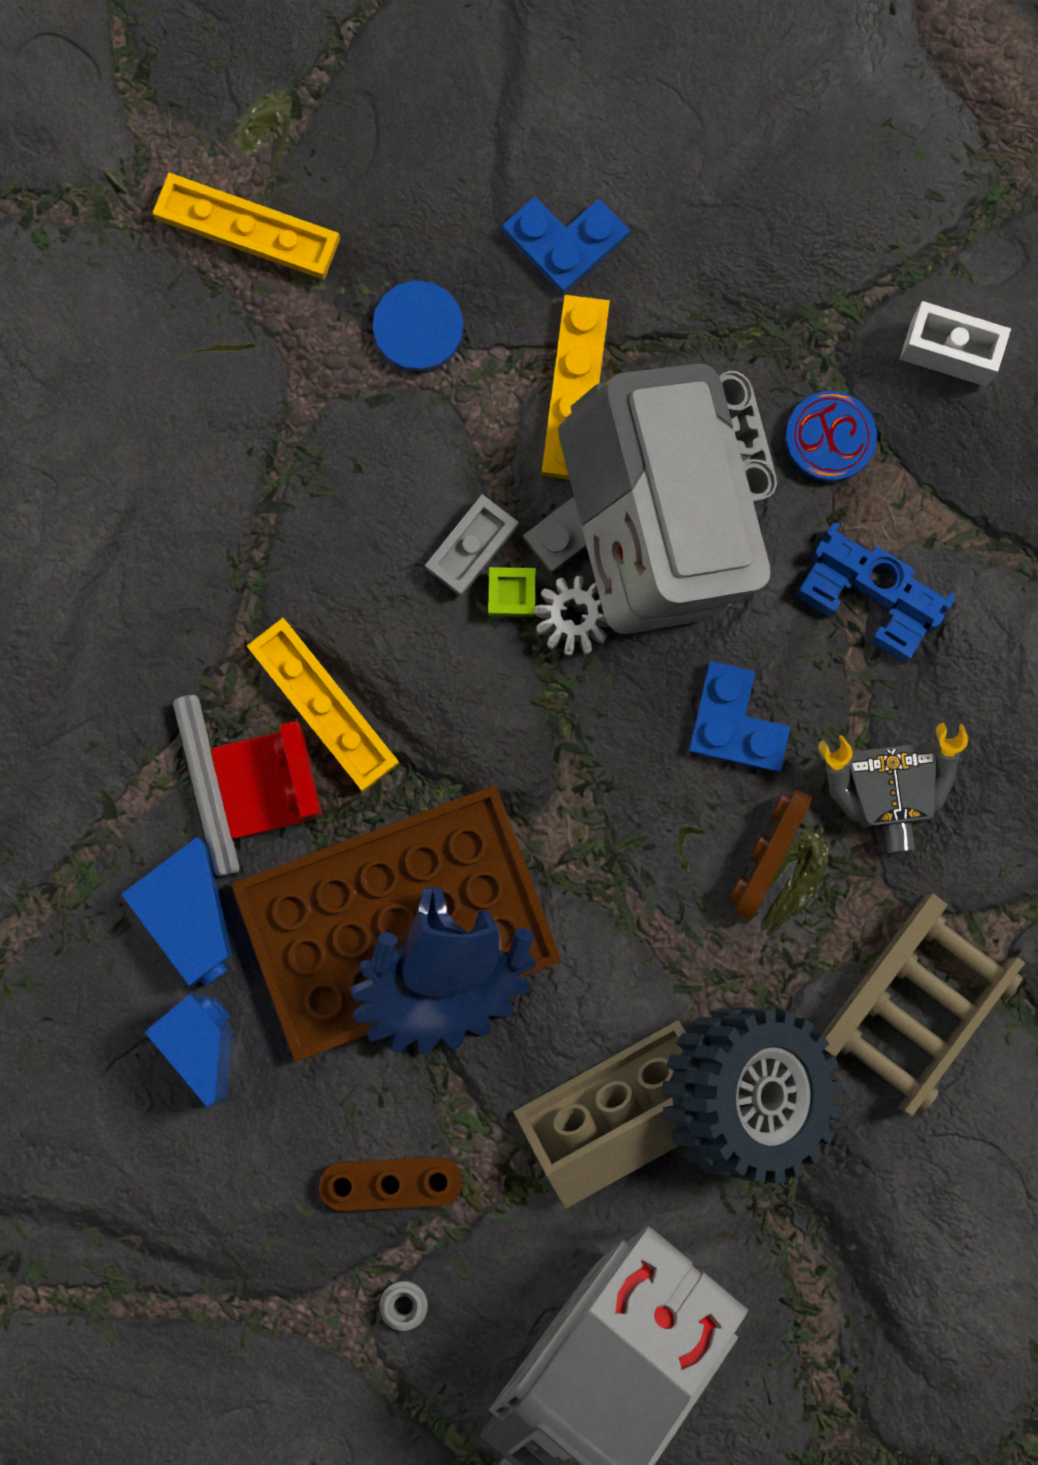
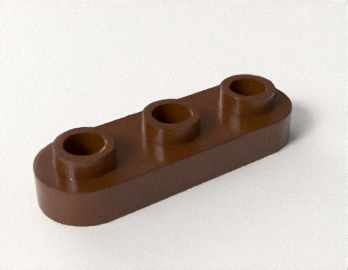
[728,789,813,922]
[319,1156,462,1211]

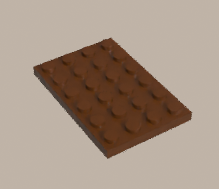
[231,785,562,1062]

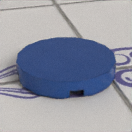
[372,280,464,372]

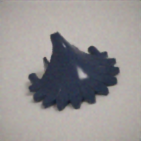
[350,887,536,1055]

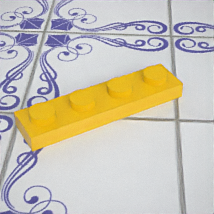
[152,172,340,280]
[541,295,610,480]
[247,618,400,792]

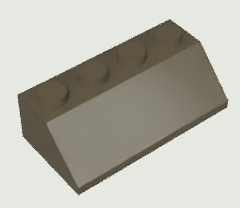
[513,1020,686,1209]

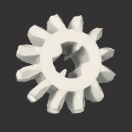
[535,576,609,656]

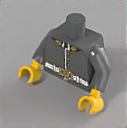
[818,723,968,854]

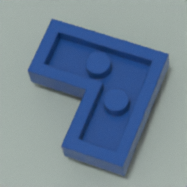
[502,196,630,296]
[688,661,791,774]

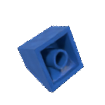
[145,994,233,1107]

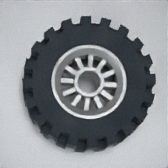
[662,1007,842,1184]

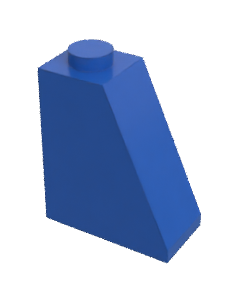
[121,837,233,988]

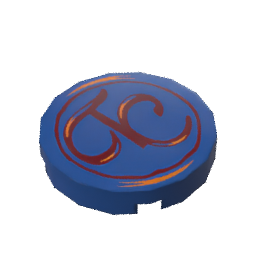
[784,391,877,484]

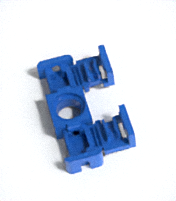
[795,523,955,664]

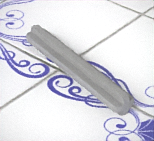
[173,695,240,877]

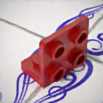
[211,721,323,839]

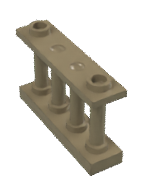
[822,893,1025,1116]

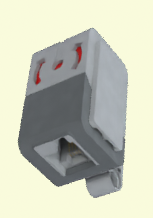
[558,364,777,634]
[480,1225,748,1465]

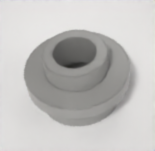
[380,1281,428,1331]

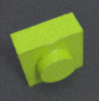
[488,567,536,617]

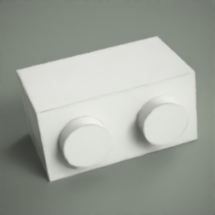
[899,301,1011,387]

